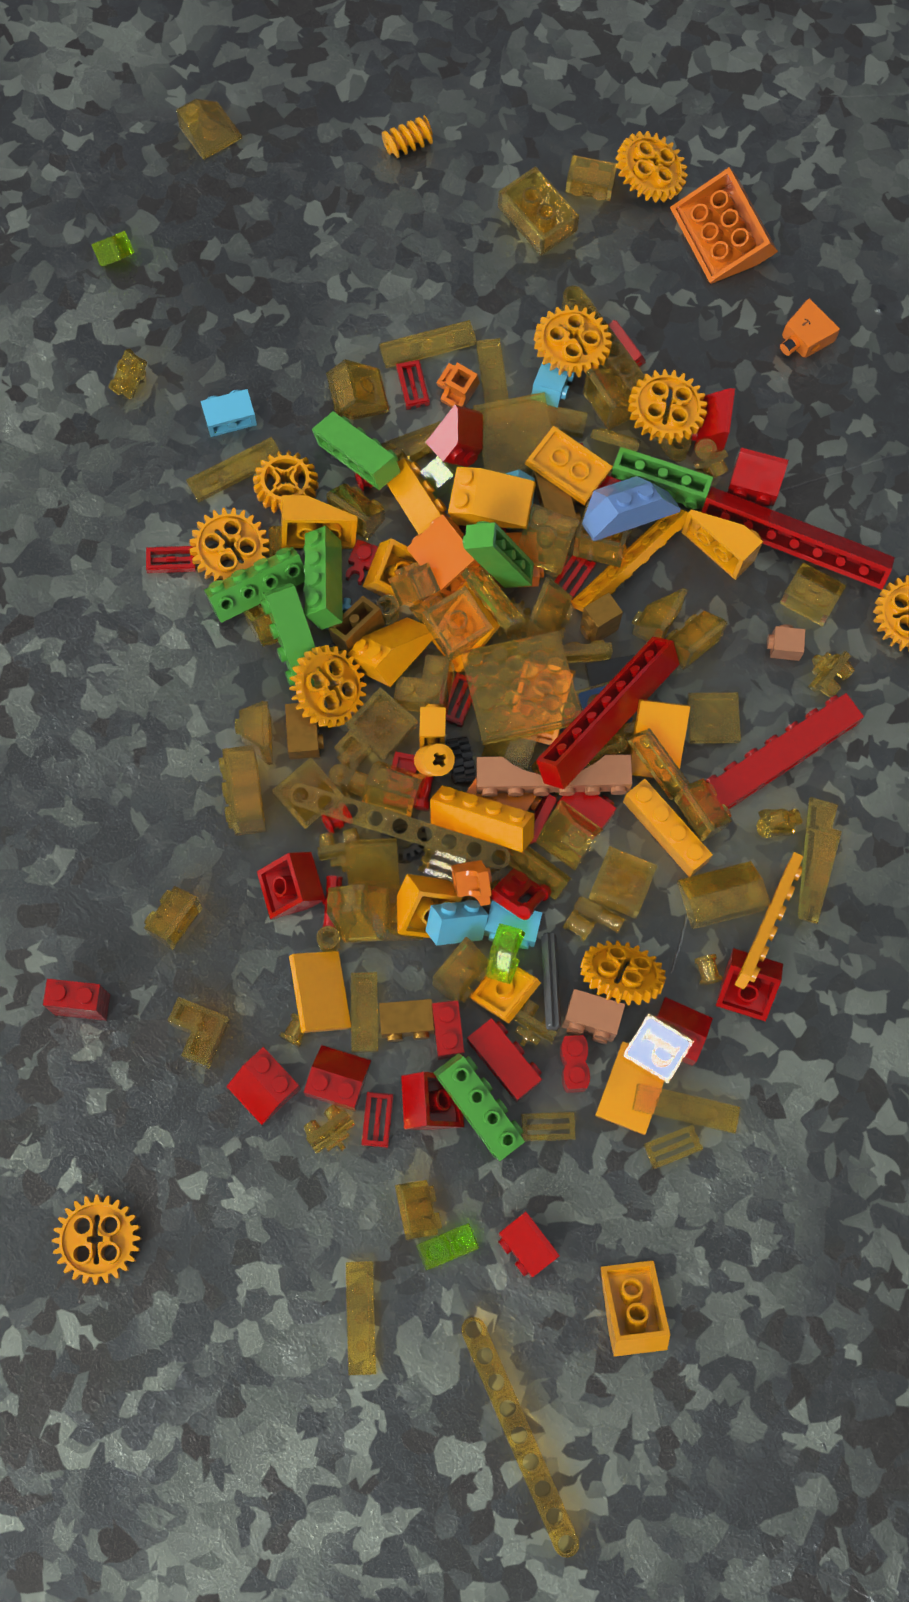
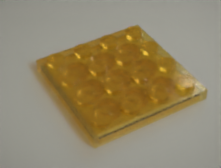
[460,631,581,745]

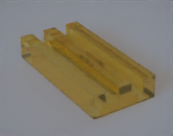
[418,846,471,882]
[521,1112,576,1141]
[643,1124,703,1170]

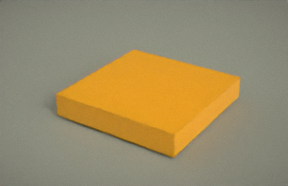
[470,957,541,1024]

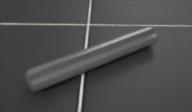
[541,932,561,1031]

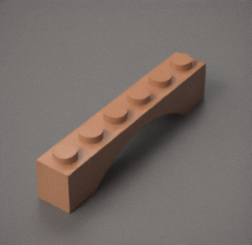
[476,755,632,797]

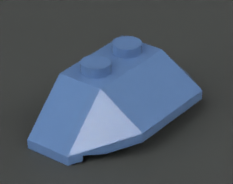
[582,476,681,541]

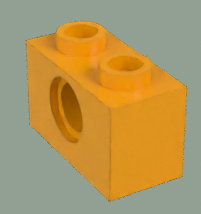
[419,704,446,747]

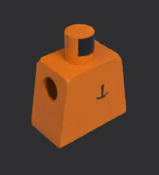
[780,298,840,358]

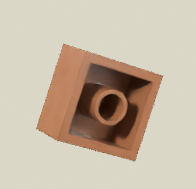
[562,989,625,1044]

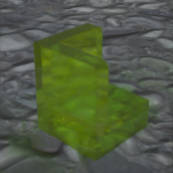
[91,230,135,266]
[420,457,455,490]

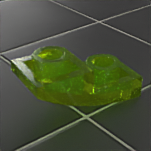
[486,923,525,984]
[416,1223,479,1271]

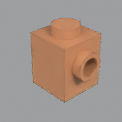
[767,624,806,661]

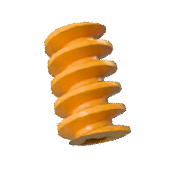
[382,115,433,158]
[414,744,455,776]

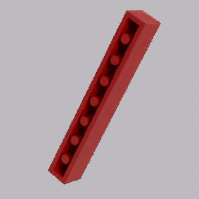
[701,487,895,590]
[536,636,680,789]
[680,693,864,831]

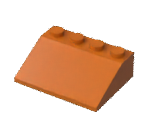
[670,167,778,284]

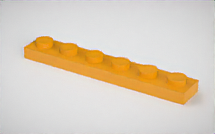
[570,510,688,612]
[735,852,804,989]

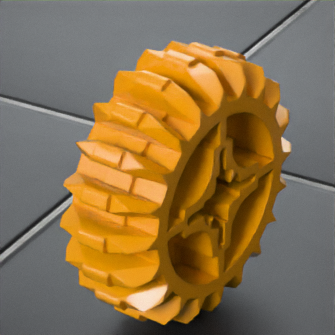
[253,450,319,513]

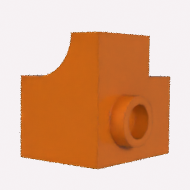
[436,362,480,408]
[451,860,492,906]

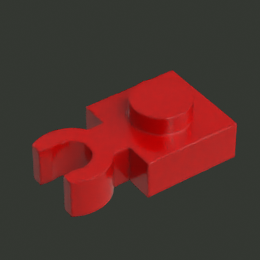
[346,539,378,585]

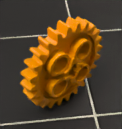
[615,131,688,203]
[534,305,612,377]
[628,369,707,445]
[190,508,269,581]
[873,575,909,651]
[289,645,367,728]
[580,940,666,1005]
[52,1195,142,1285]

